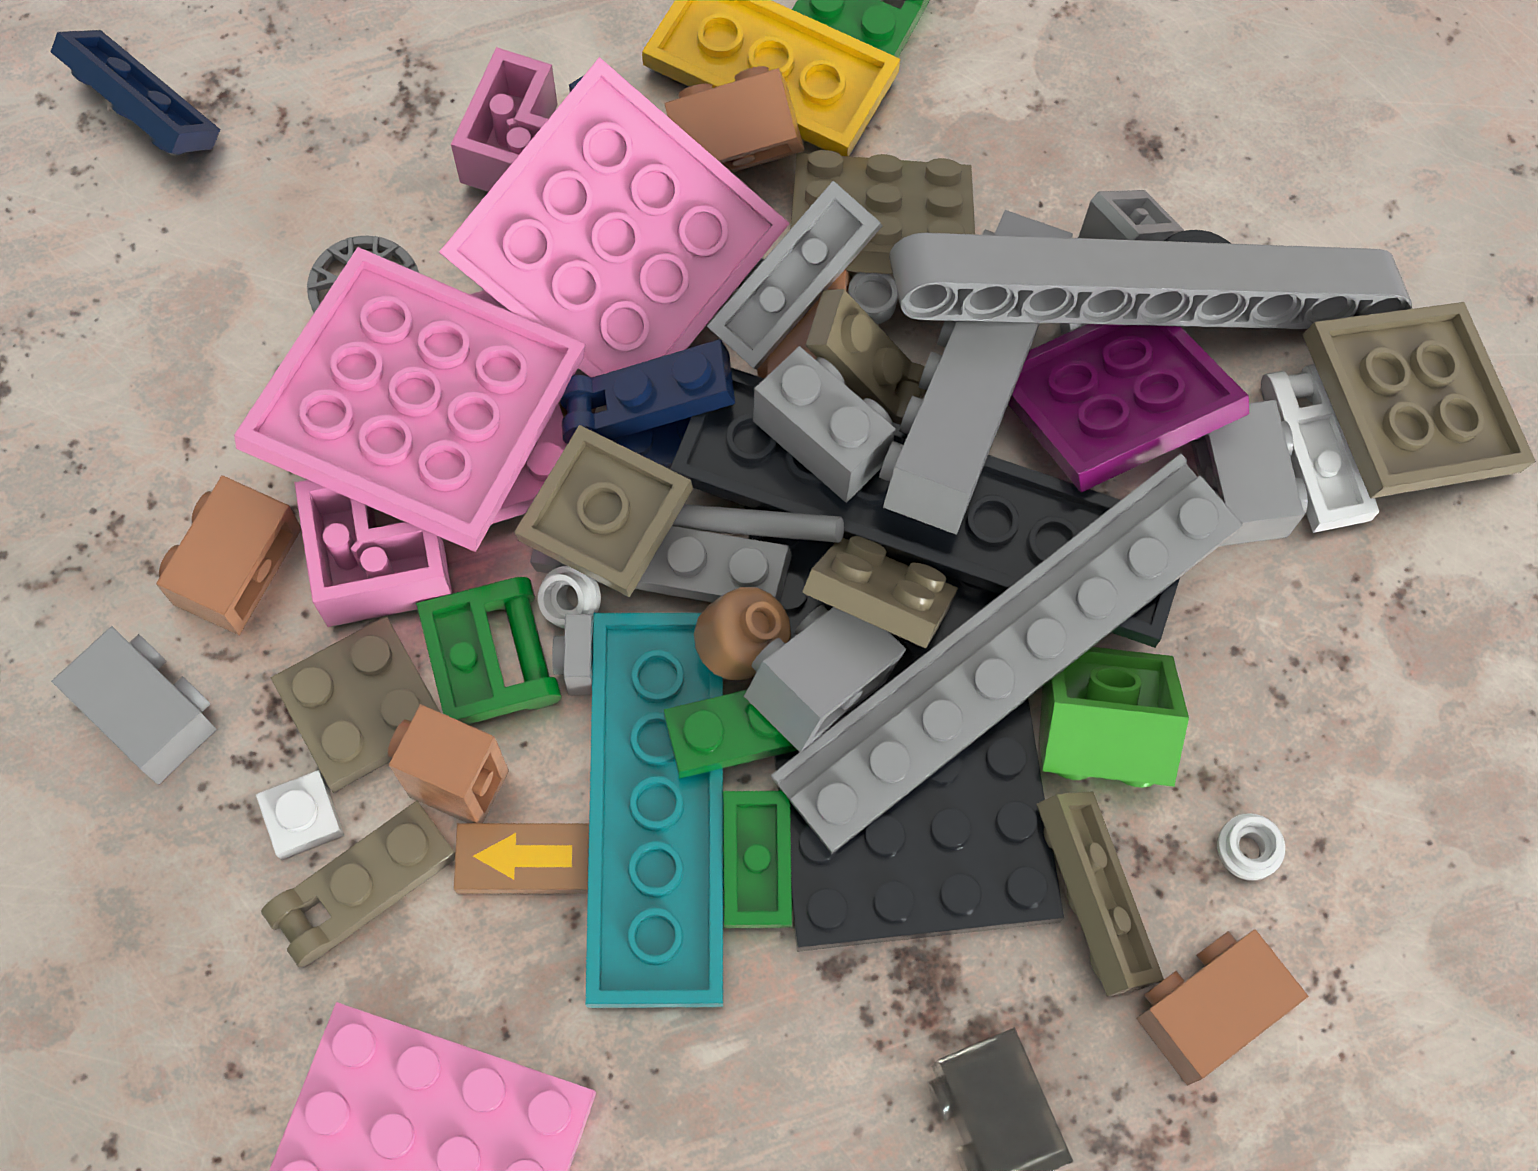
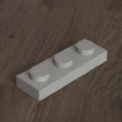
[707,181,883,370]

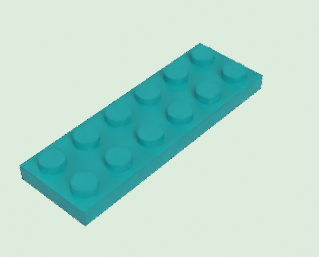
[585,613,723,1008]

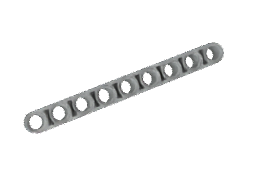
[889,233,1412,329]

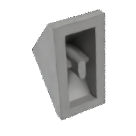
[1078,190,1184,241]

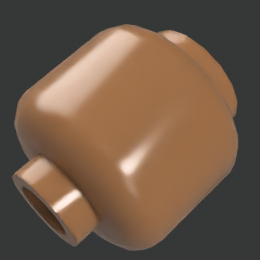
[694,587,791,680]

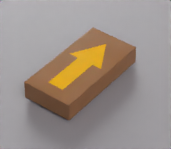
[454,823,589,894]

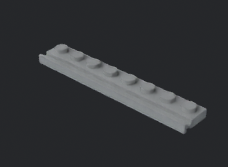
[771,454,1243,854]

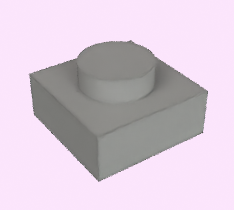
[552,614,593,695]

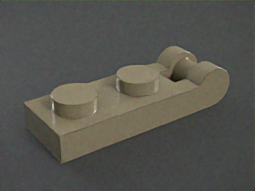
[805,289,927,425]
[261,800,455,967]

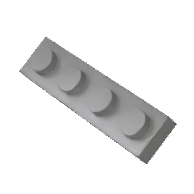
[530,526,792,603]

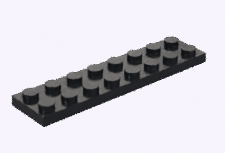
[670,367,1180,648]

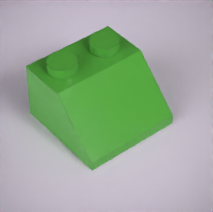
[1039,647,1189,788]

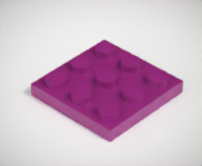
[1008,324,1249,492]

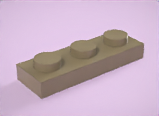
[1037,791,1164,997]

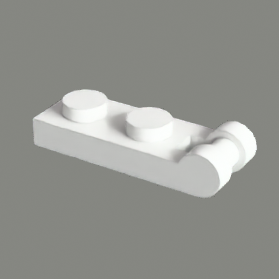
[1261,364,1379,533]

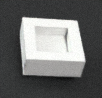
[256,770,345,860]

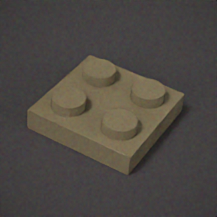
[514,425,693,598]
[802,536,958,648]
[270,615,441,793]

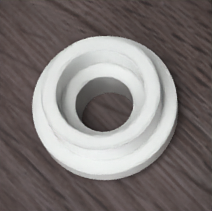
[538,565,601,629]
[1217,813,1285,880]

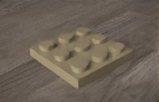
[790,150,975,274]
[1302,302,1536,499]

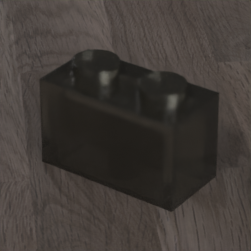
[927,1027,1074,1171]

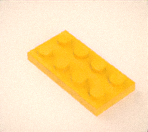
[642,0,900,156]

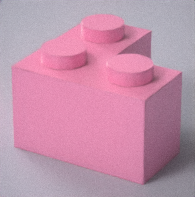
[451,47,558,192]
[294,480,453,627]

